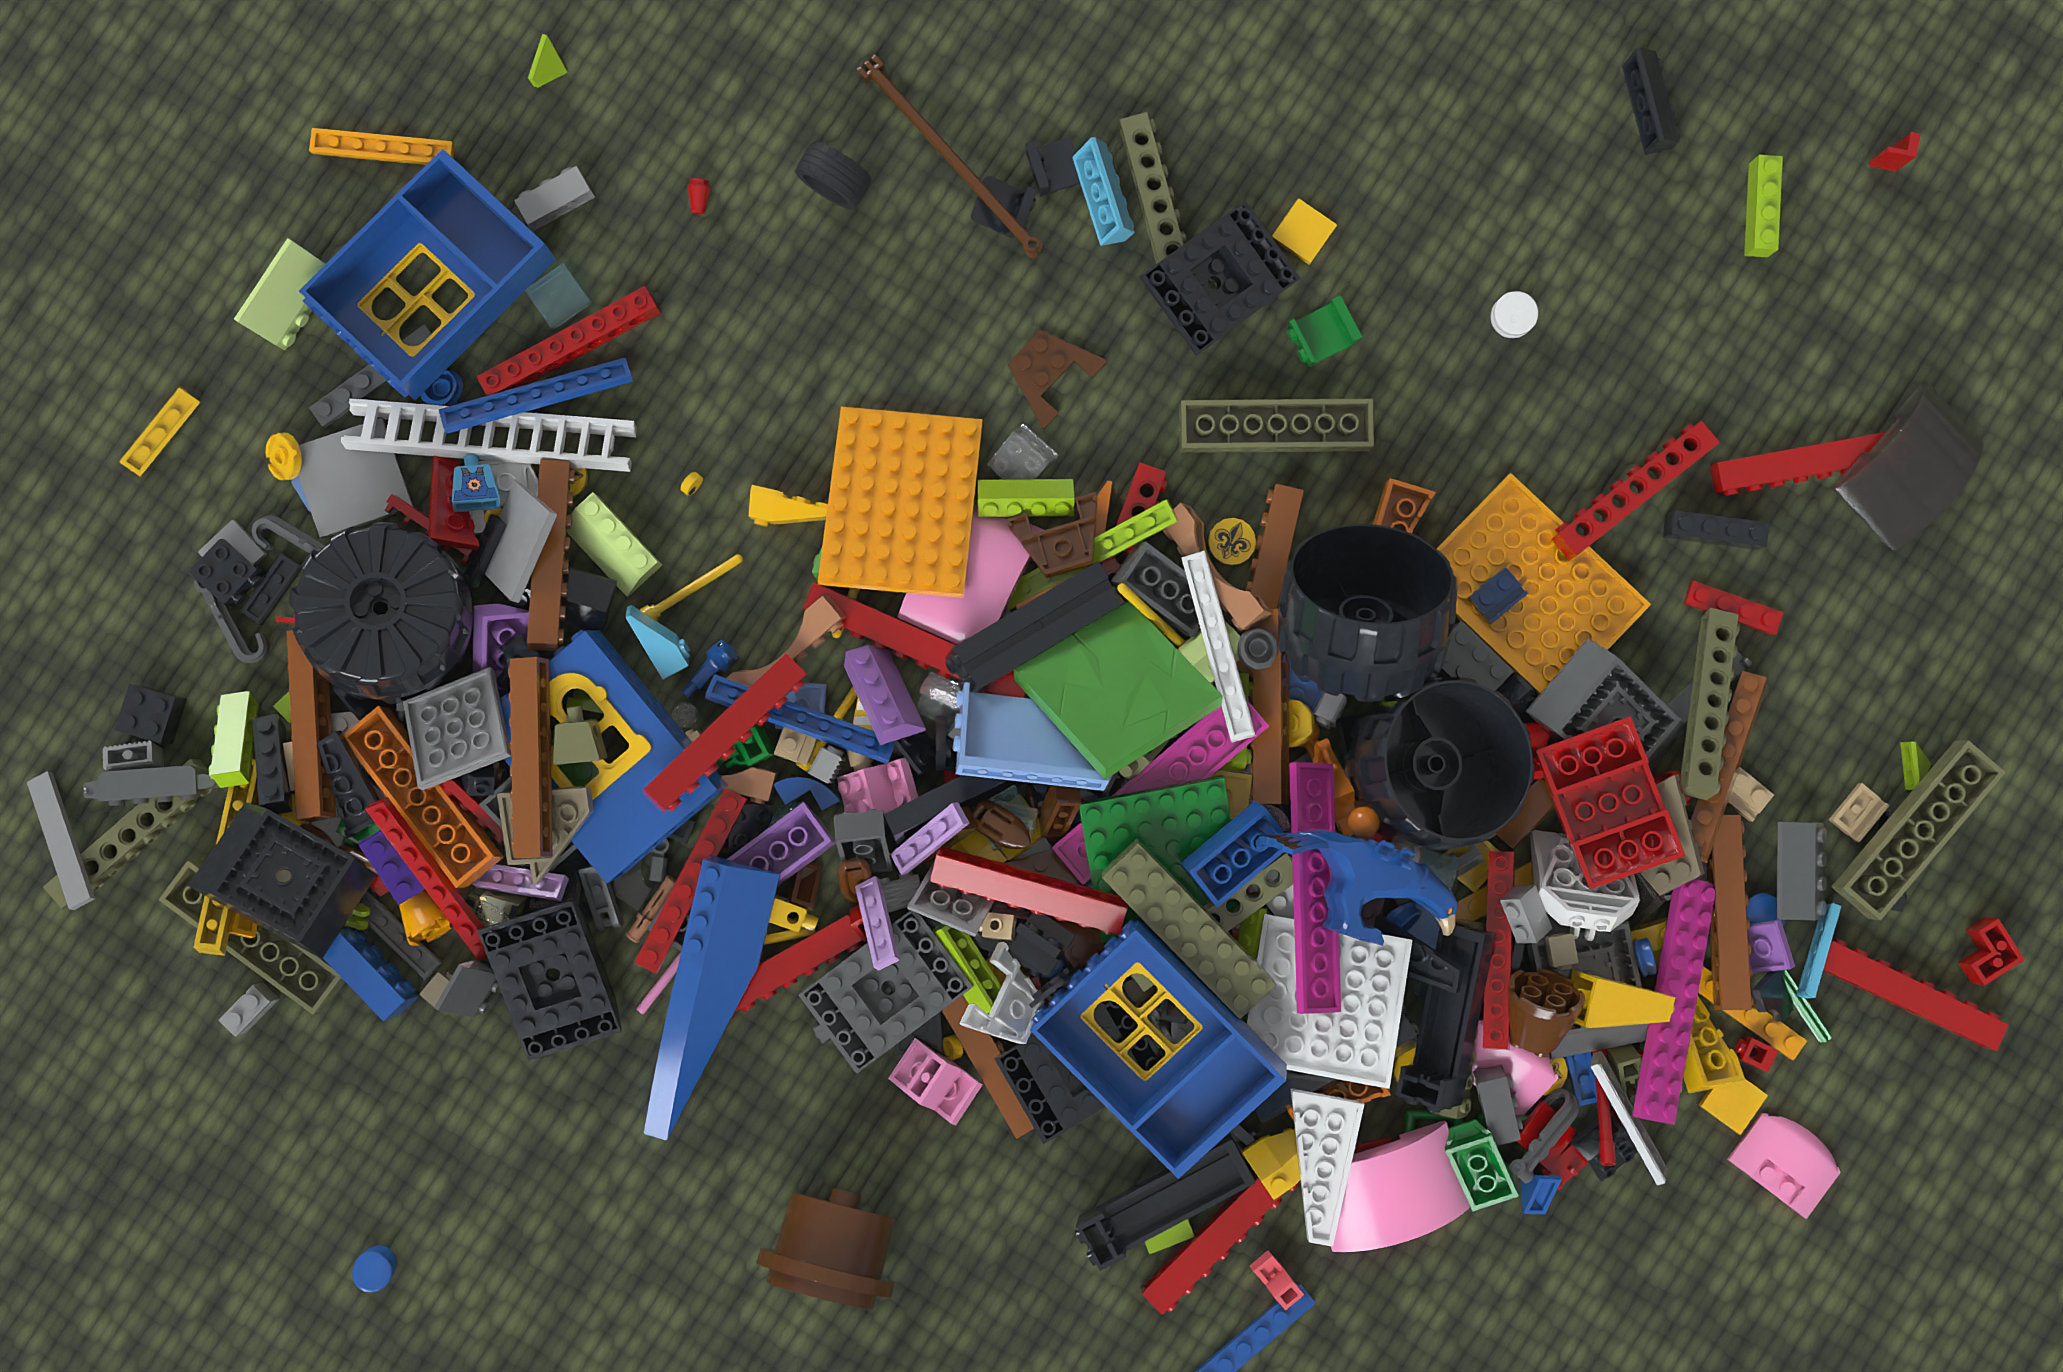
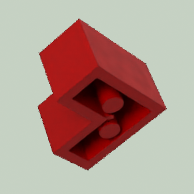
[1958,917,2025,986]

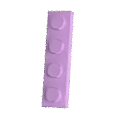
[890,802,969,875]
[472,864,569,901]
[855,876,900,971]

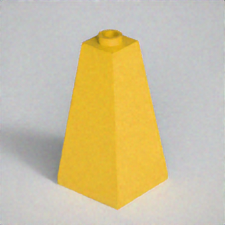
[1570,970,1675,1028]

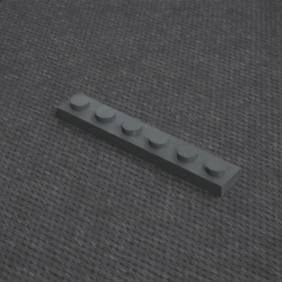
[309,324,432,428]

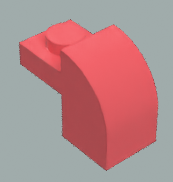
[1250,1250,1304,1310]

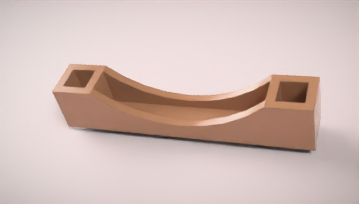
[1163,503,1273,630]
[726,595,847,687]
[720,767,779,804]

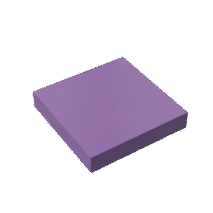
[1747,920,1795,973]

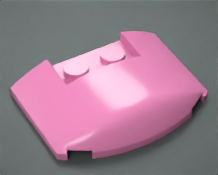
[1472,1018,1559,1115]
[1727,1113,1840,1219]

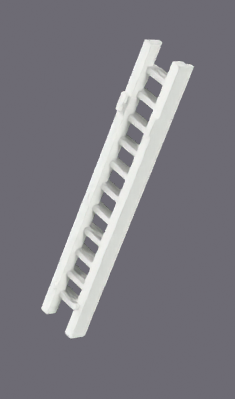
[341,399,637,472]

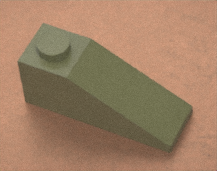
[1607,1044,1642,1108]

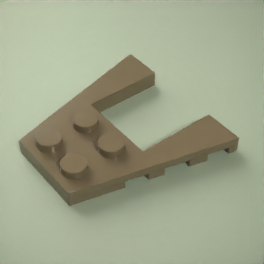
[1640,775,1705,895]

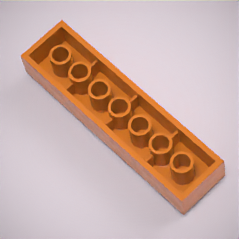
[343,706,504,888]

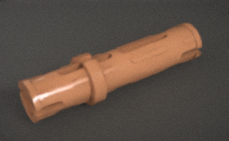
[625,875,677,943]

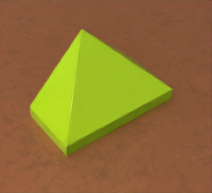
[528,34,568,88]
[1900,741,1931,790]

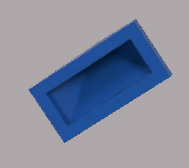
[1521,1175,1562,1214]

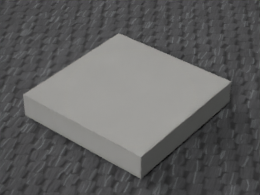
[198,519,268,564]

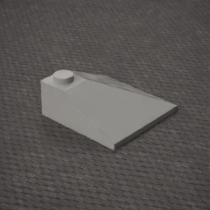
[908,861,994,936]

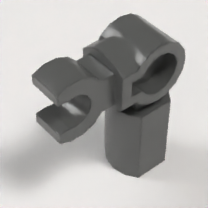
[649,837,672,882]

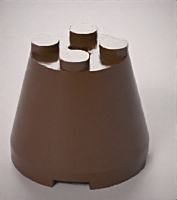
[1507,968,1585,1058]

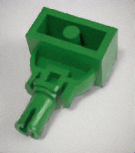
[716,724,775,768]

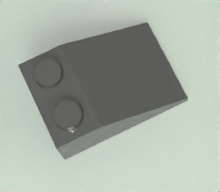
[434,959,500,1017]

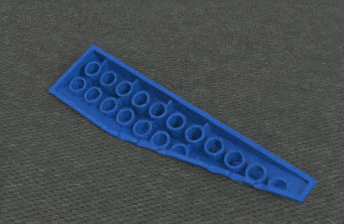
[644,855,781,1140]

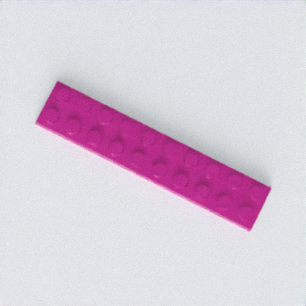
[1052,699,1270,885]
[1289,762,1341,1014]
[1632,879,1716,1125]

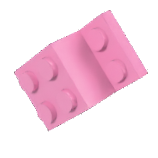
[837,758,918,814]
[888,1038,983,1125]

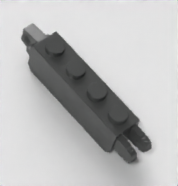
[83,765,220,806]

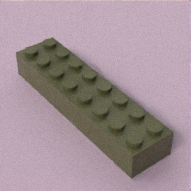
[1179,399,1374,453]
[1831,740,2006,921]
[1101,838,1276,1019]
[159,859,345,1015]

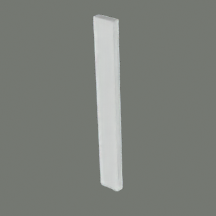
[1182,550,1256,743]

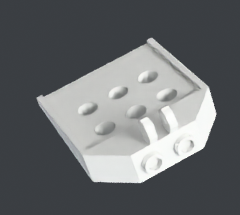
[1530,830,1640,941]

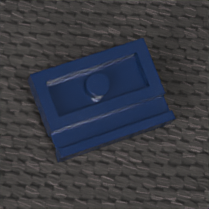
[1468,567,1528,624]

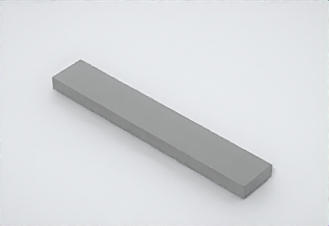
[27,771,95,910]
[1590,1051,1668,1185]

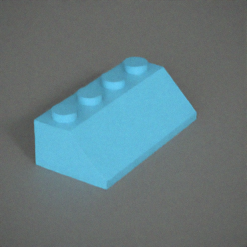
[1072,137,1135,246]

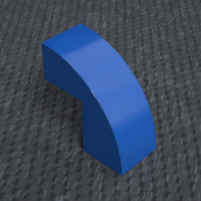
[773,777,841,811]

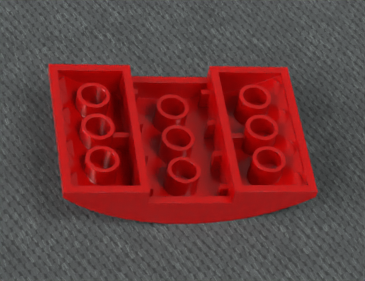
[1536,716,1686,890]

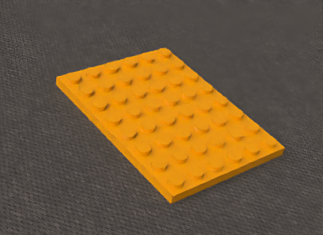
[818,406,982,598]
[1437,473,1651,695]

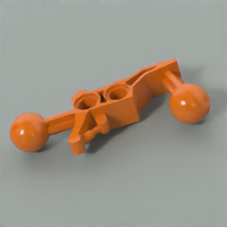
[1300,722,1379,840]

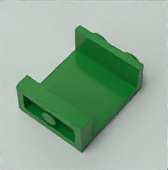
[1286,295,1362,368]

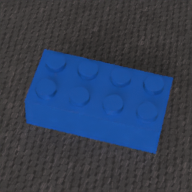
[1180,801,1284,908]
[323,927,420,1021]

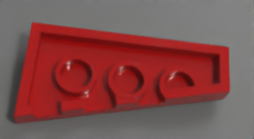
[429,455,479,551]

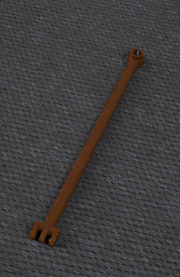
[856,54,1043,258]

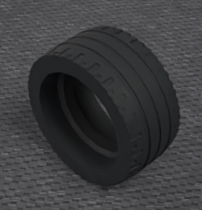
[795,141,872,210]

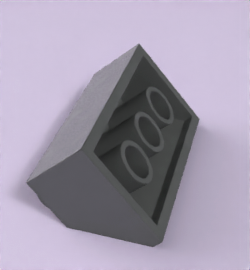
[1777,822,1827,920]

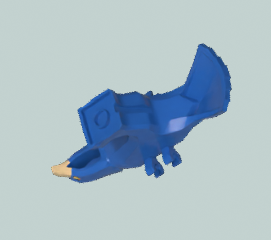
[1256,829,1458,946]

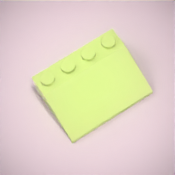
[234,238,325,350]

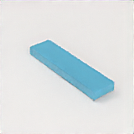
[1797,903,1841,999]

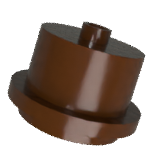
[756,1188,895,1309]

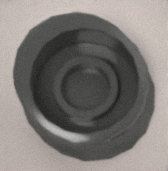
[1238,627,1278,669]

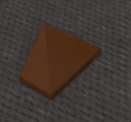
[786,862,823,911]

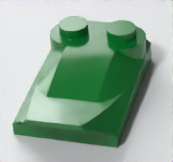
[1445,1119,1519,1211]

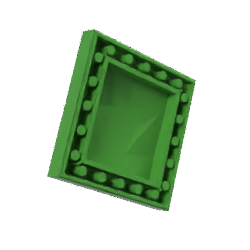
[1014,601,1223,779]

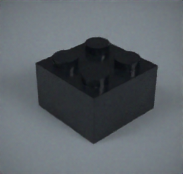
[115,684,187,744]

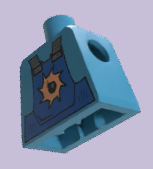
[452,454,501,512]

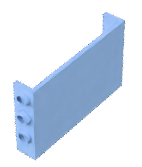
[953,682,1109,791]

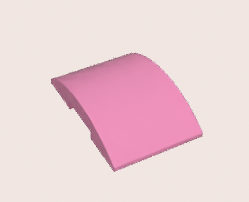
[897,499,1045,645]
[1331,1120,1470,1252]

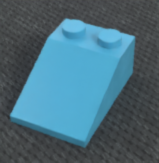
[626,605,690,679]

